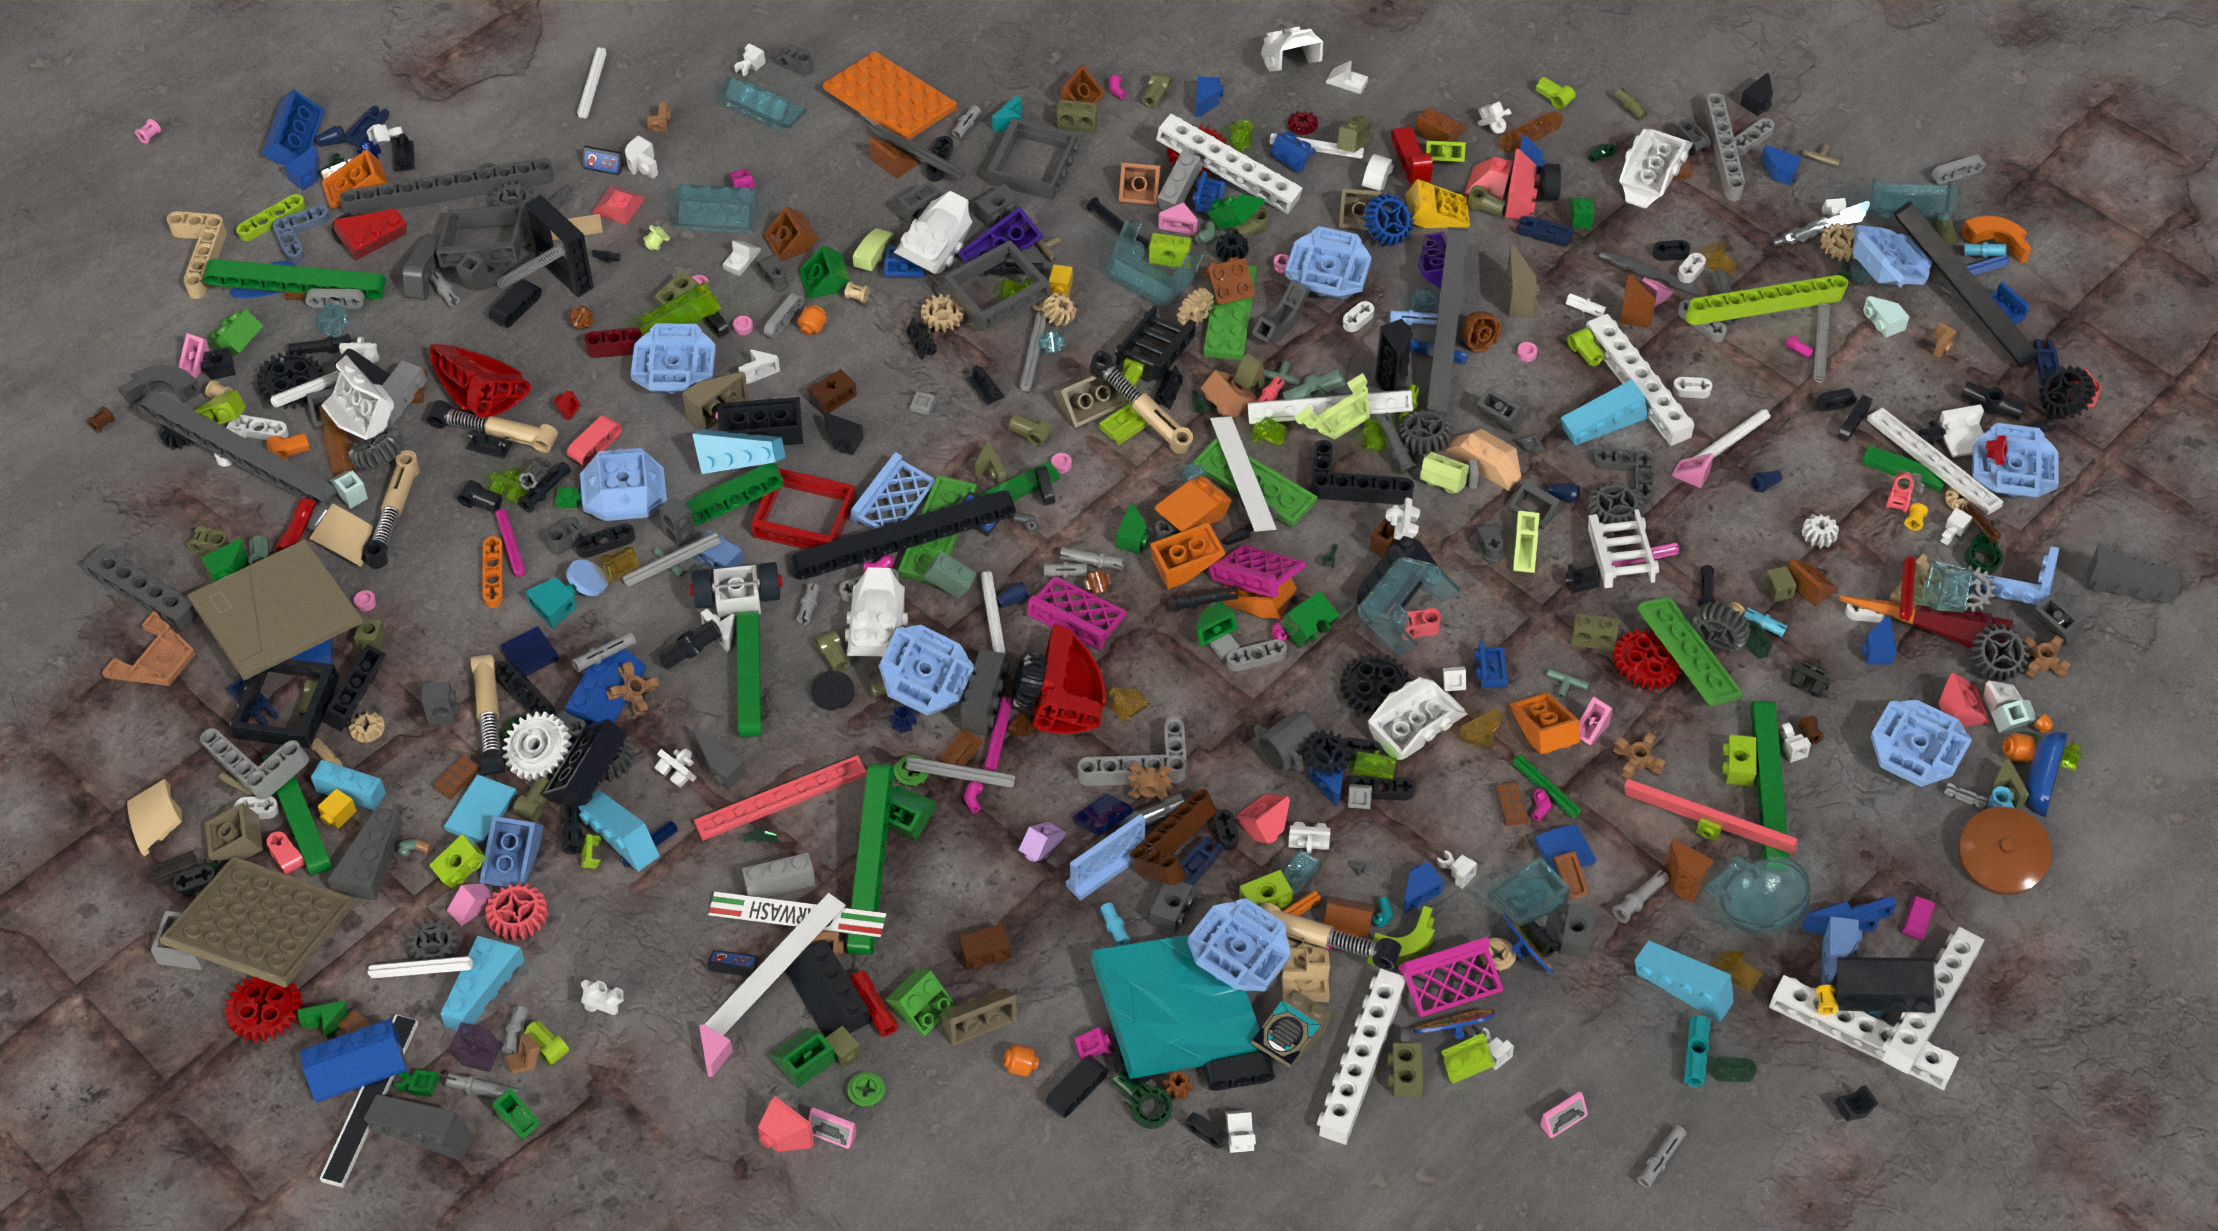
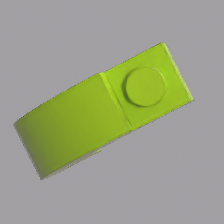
[1367,906,1435,968]

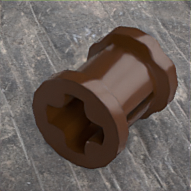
[87,406,115,433]
[1798,716,1824,745]

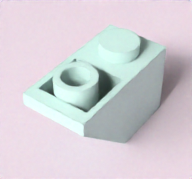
[1863,296,1909,338]
[328,470,368,509]
[1991,700,2038,733]

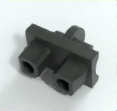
[1790,659,1831,698]

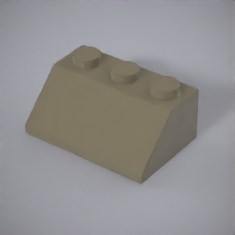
[1053,373,1128,428]
[941,988,1017,1046]

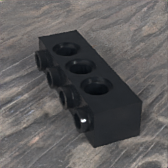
[322,644,386,732]

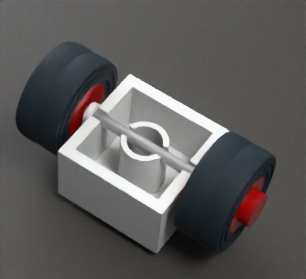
[689,562,783,618]

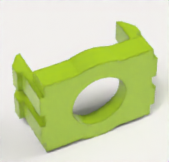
[581,834,602,870]

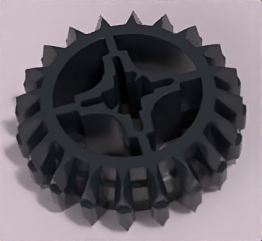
[2039,365,2096,420]
[1011,651,1046,710]

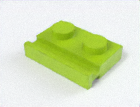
[1099,403,1149,446]
[1441,1033,1496,1084]

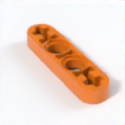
[483,536,503,608]

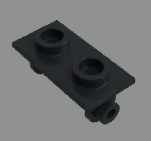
[394,133,415,171]
[906,317,937,360]
[967,365,1005,406]
[1154,366,1183,409]
[466,430,513,459]

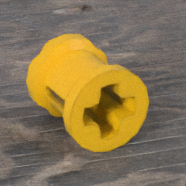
[1904,503,1928,531]
[1815,985,1838,1015]

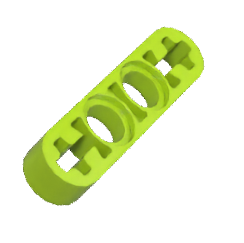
[236,194,306,241]

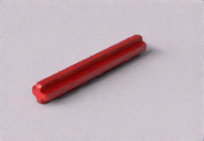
[1899,556,1916,621]

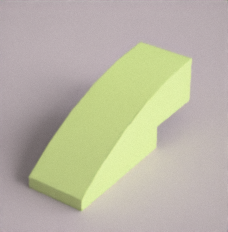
[853,228,895,271]
[1513,511,1540,573]

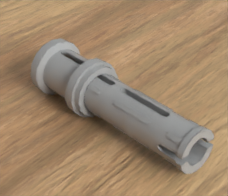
[1612,870,1669,923]

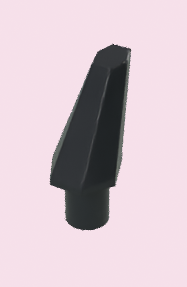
[592,250,621,263]
[1222,523,1254,545]

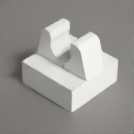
[1443,667,1466,692]

